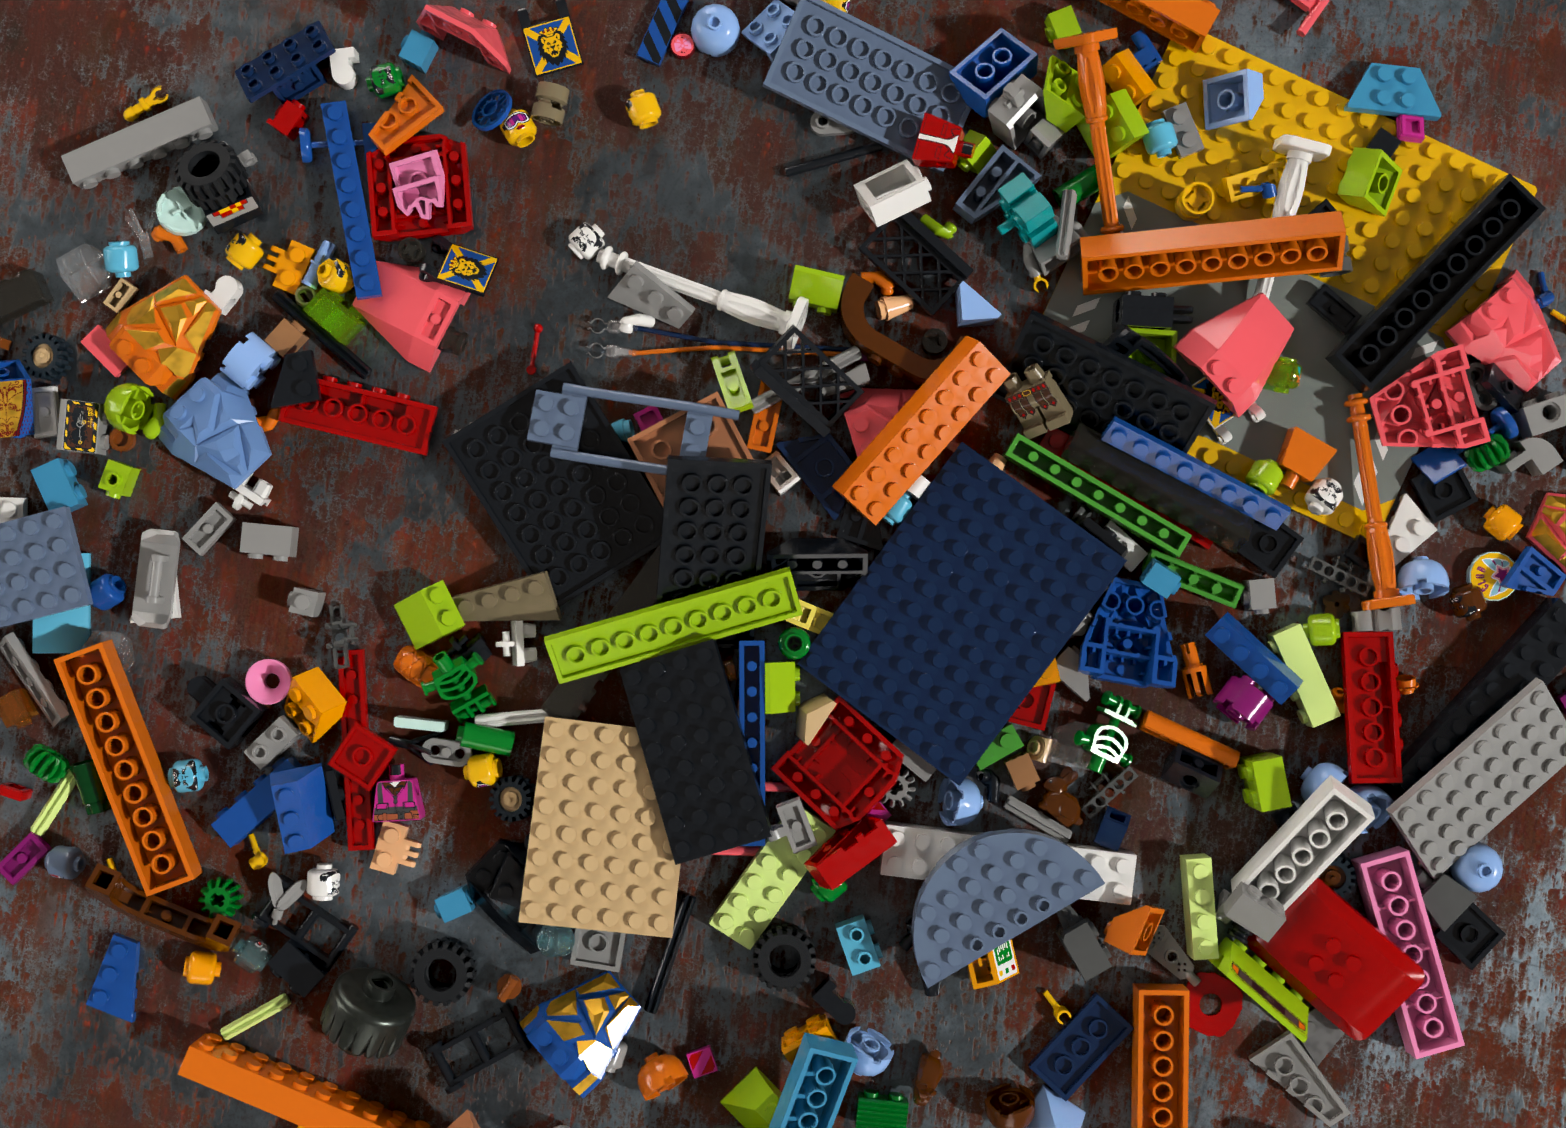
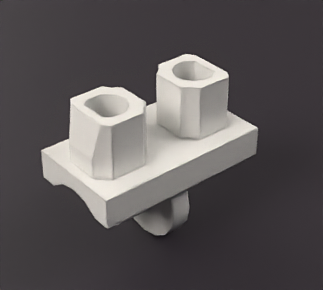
[228,473,273,511]
[496,621,537,666]

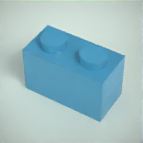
[30,458,88,512]

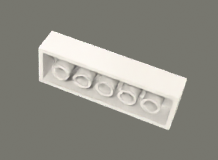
[1231,775,1375,910]

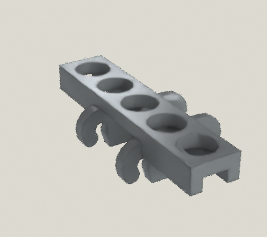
[1306,555,1372,597]
[324,604,359,670]
[1080,766,1138,819]

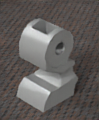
[1350,607,1402,632]

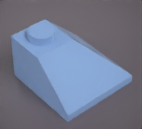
[1203,69,1264,130]
[1026,1084,1086,1128]

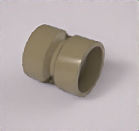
[531,81,570,126]

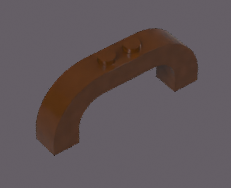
[838,273,964,385]
[85,863,242,952]

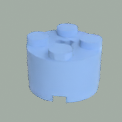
[220,332,281,390]

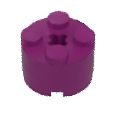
[1213,675,1275,731]

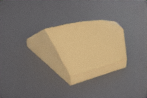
[796,693,837,746]

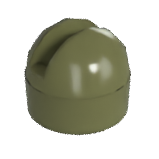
[295,286,316,308]

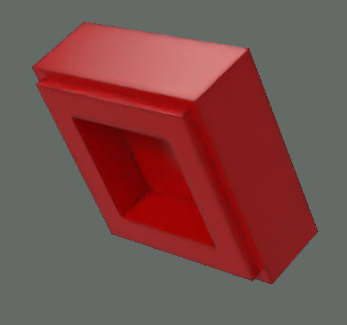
[0,782,33,801]

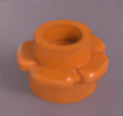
[1396,674,1419,695]

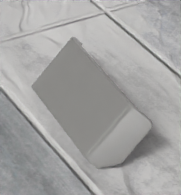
[131,528,180,629]

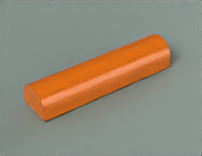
[1138,710,1240,770]

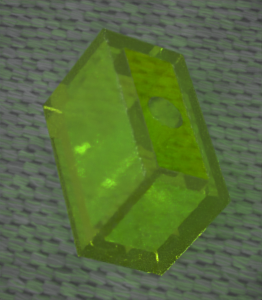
[303,288,366,346]

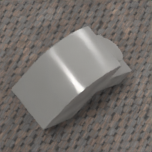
[1496,438,1563,477]

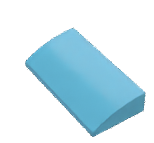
[32,553,91,653]

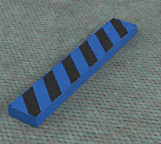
[636,0,689,67]

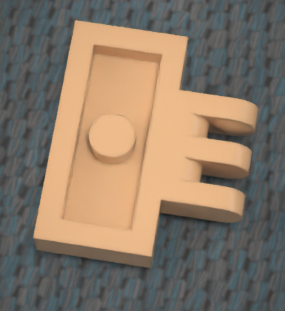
[370,821,422,875]

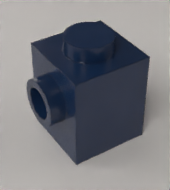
[1094,806,1131,852]

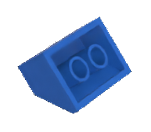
[949,27,1038,119]
[270,763,335,854]

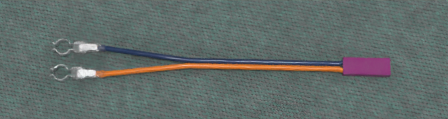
[586,318,870,362]

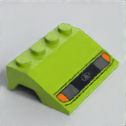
[1207,937,1309,1043]

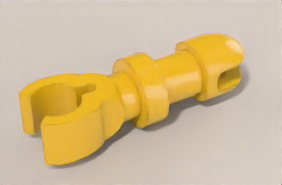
[123,86,169,122]

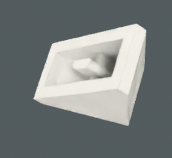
[764,451,800,496]

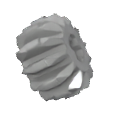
[880,768,916,808]

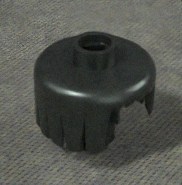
[320,967,416,1059]

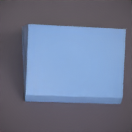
[955,281,1001,328]

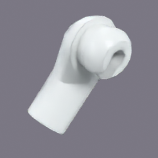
[619,313,655,334]

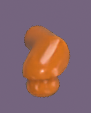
[861,271,895,296]

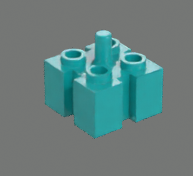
[997,172,1058,249]

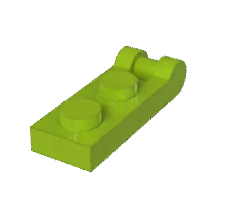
[711,350,754,412]

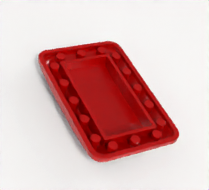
[1247,877,1425,1041]

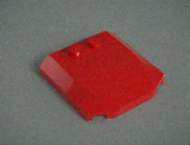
[366,134,474,242]
[771,696,904,830]

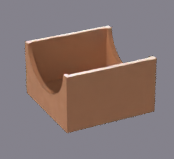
[627,391,753,506]

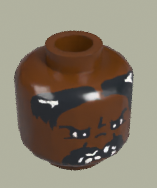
[1448,583,1487,621]

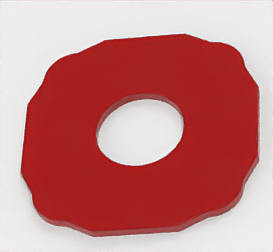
[1186,972,1243,1037]

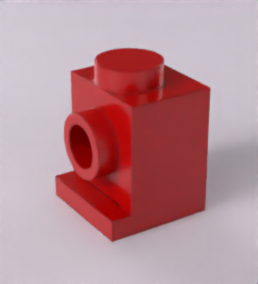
[266,99,310,142]

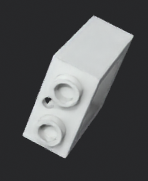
[853,159,932,227]

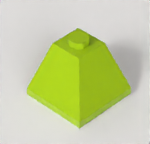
[720,1067,782,1128]

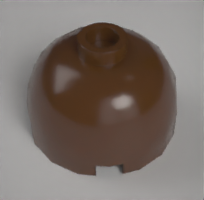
[984,1083,1035,1128]

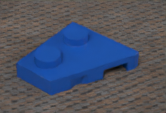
[1500,546,1566,596]

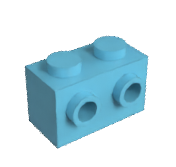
[835,914,883,976]

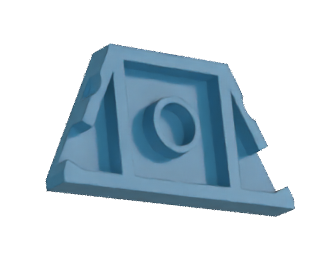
[1344,63,1441,121]

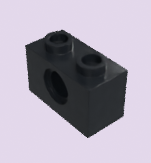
[1161,744,1224,799]

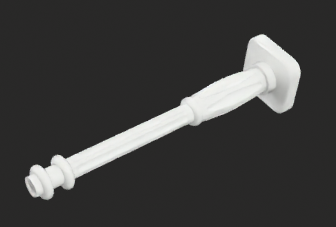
[1254,134,1332,299]
[596,246,809,356]

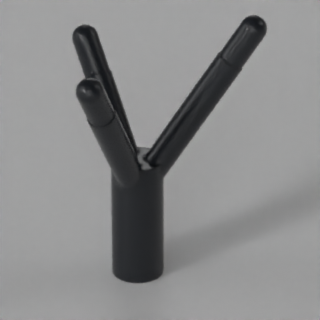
[388,732,443,765]

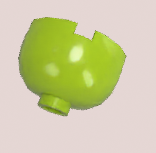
[104,383,154,435]

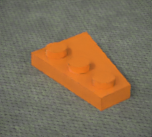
[368,74,445,156]

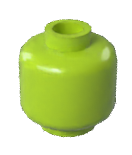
[1245,459,1283,495]
[1303,613,1340,646]

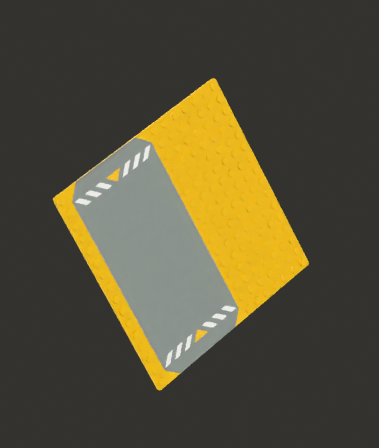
[1043,34,1537,538]

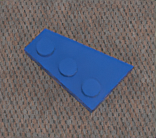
[86,933,140,1023]

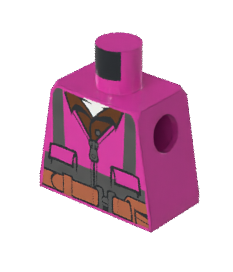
[372,763,425,822]

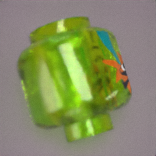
[1266,356,1302,394]

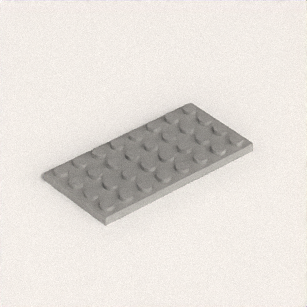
[1386,678,1566,880]

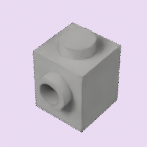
[1240,578,1277,615]
[287,587,326,617]

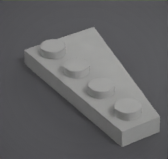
[1248,1030,1351,1127]

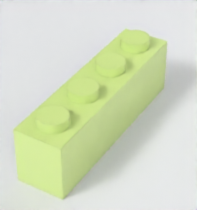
[1266,623,1341,728]
[1179,853,1219,960]

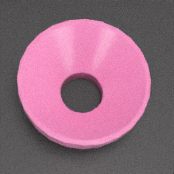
[245,659,292,705]

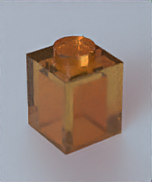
[0,688,39,729]

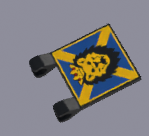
[517,0,584,78]
[419,235,499,297]

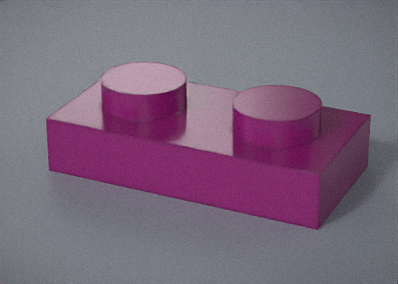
[0,832,52,885]

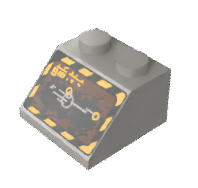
[56,399,110,455]

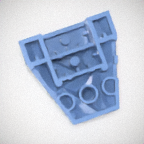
[158,372,272,489]

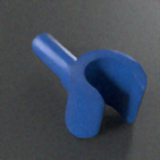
[1240,182,1277,199]
[1536,272,1555,309]

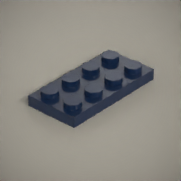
[1028,992,1134,1101]

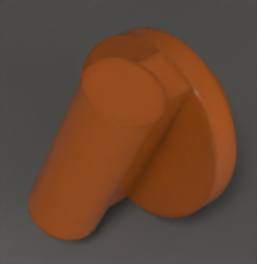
[497,974,522,1002]

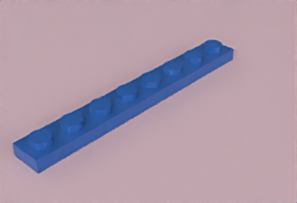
[320,100,382,300]
[1101,416,1291,531]

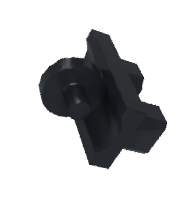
[446,632,492,661]

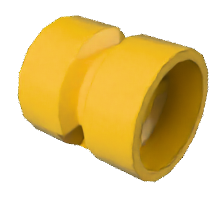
[1174,182,1215,222]

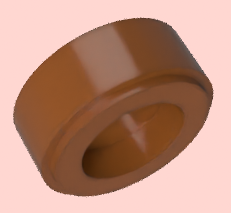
[109,428,136,452]

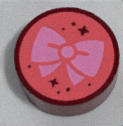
[670,33,695,60]

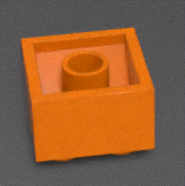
[1104,905,1165,956]

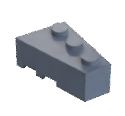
[952,144,1042,225]

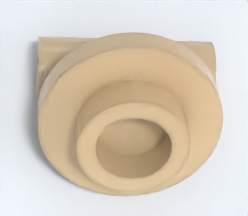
[1027,735,1053,763]

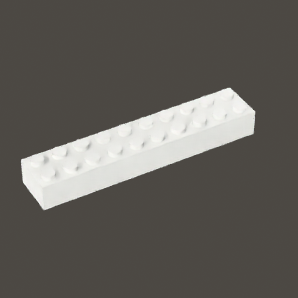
[879,821,1137,905]

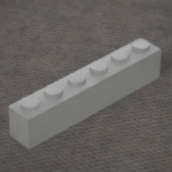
[61,96,219,189]

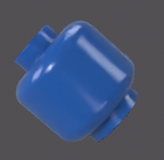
[89,574,127,610]

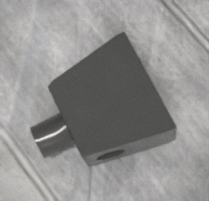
[1415,868,1477,932]

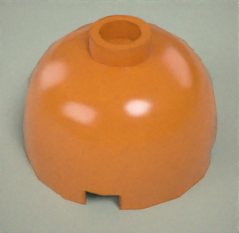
[637,1052,689,1101]

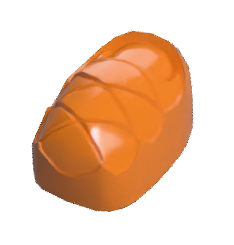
[393,645,438,688]

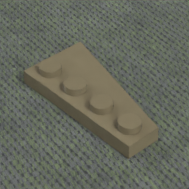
[452,571,562,621]

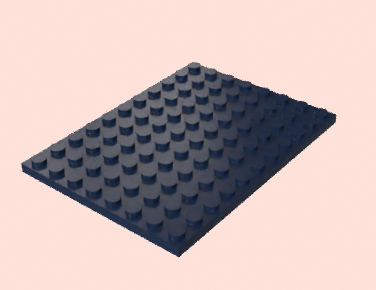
[797,442,1127,786]

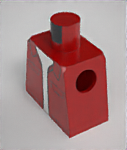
[912,113,975,168]

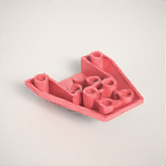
[352,261,471,373]

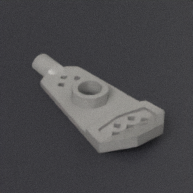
[1147,925,1201,987]

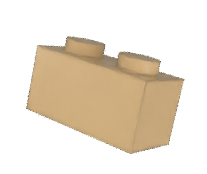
[103,278,139,313]

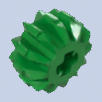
[1464,434,1511,472]
[23,744,70,783]
[198,876,244,918]

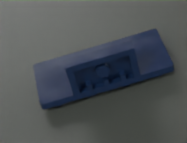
[235,21,336,104]

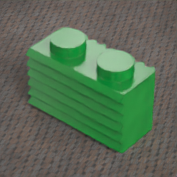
[854,1089,909,1128]

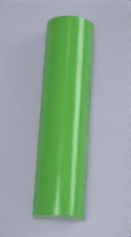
[1141,548,1245,609]

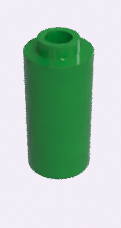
[1052,164,1099,208]
[456,722,515,756]

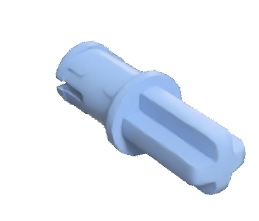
[301,240,337,290]

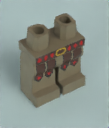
[1003,363,1074,439]

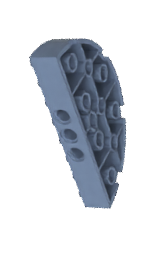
[911,828,1105,988]

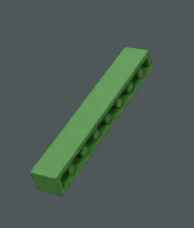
[1002,433,1192,557]

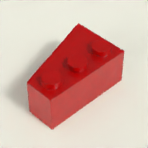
[804,816,897,890]

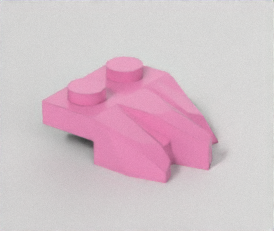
[389,150,445,220]

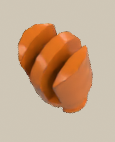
[1179,642,1213,699]

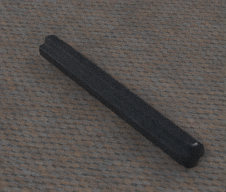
[272,289,372,379]
[644,893,696,1014]

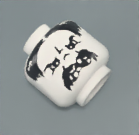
[568,222,605,260]
[1304,478,1343,515]
[306,863,341,901]

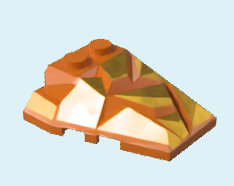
[105,275,222,400]

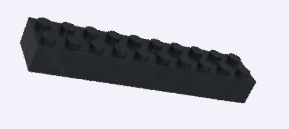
[1325,174,1546,393]
[1383,598,1566,798]

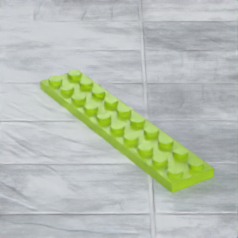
[544,567,803,684]

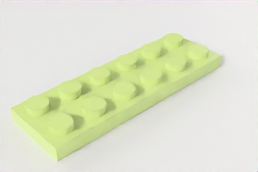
[709,808,836,950]

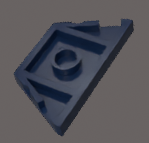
[776,433,853,521]

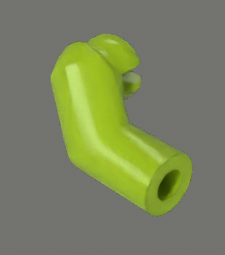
[920,214,957,239]
[142,403,167,439]

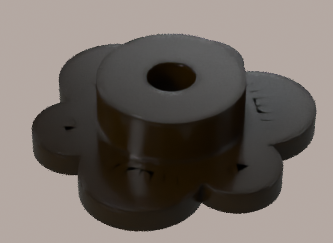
[1322,590,1350,619]

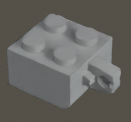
[987,74,1046,150]

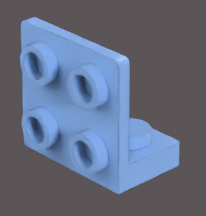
[742,0,794,62]

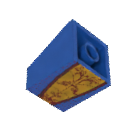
[0,359,34,438]

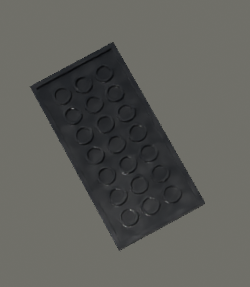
[992,309,1218,483]
[655,455,772,649]
[619,639,773,865]

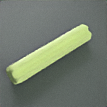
[30,769,76,836]
[220,993,291,1040]

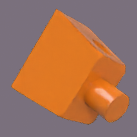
[1276,426,1337,491]

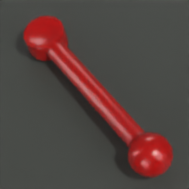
[526,323,543,375]

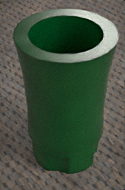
[68,759,112,815]

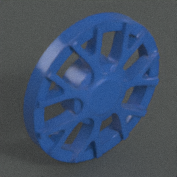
[472,89,512,131]

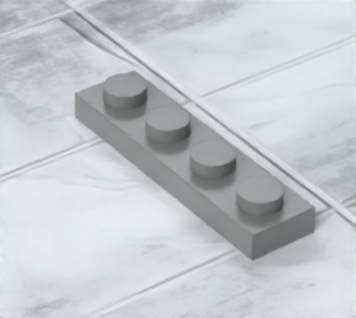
[0,632,70,728]

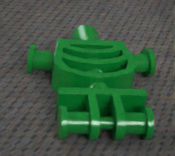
[421,651,497,725]
[1074,690,1142,774]

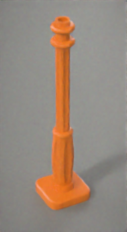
[1053,27,1125,235]
[1343,393,1416,611]

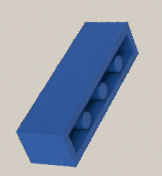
[1205,612,1303,705]
[211,756,303,848]

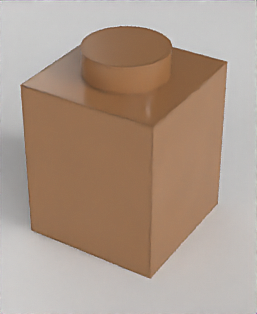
[264,318,309,358]
[1002,750,1040,792]

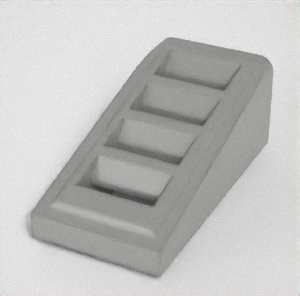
[822,363,870,397]

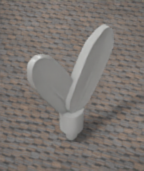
[268,872,307,925]

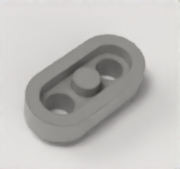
[810,112,854,137]
[422,737,473,767]

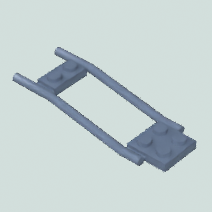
[527,382,740,475]

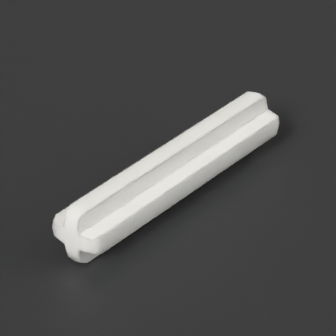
[474,708,549,727]

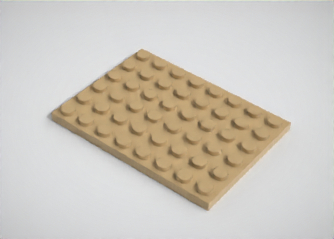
[518,716,681,938]

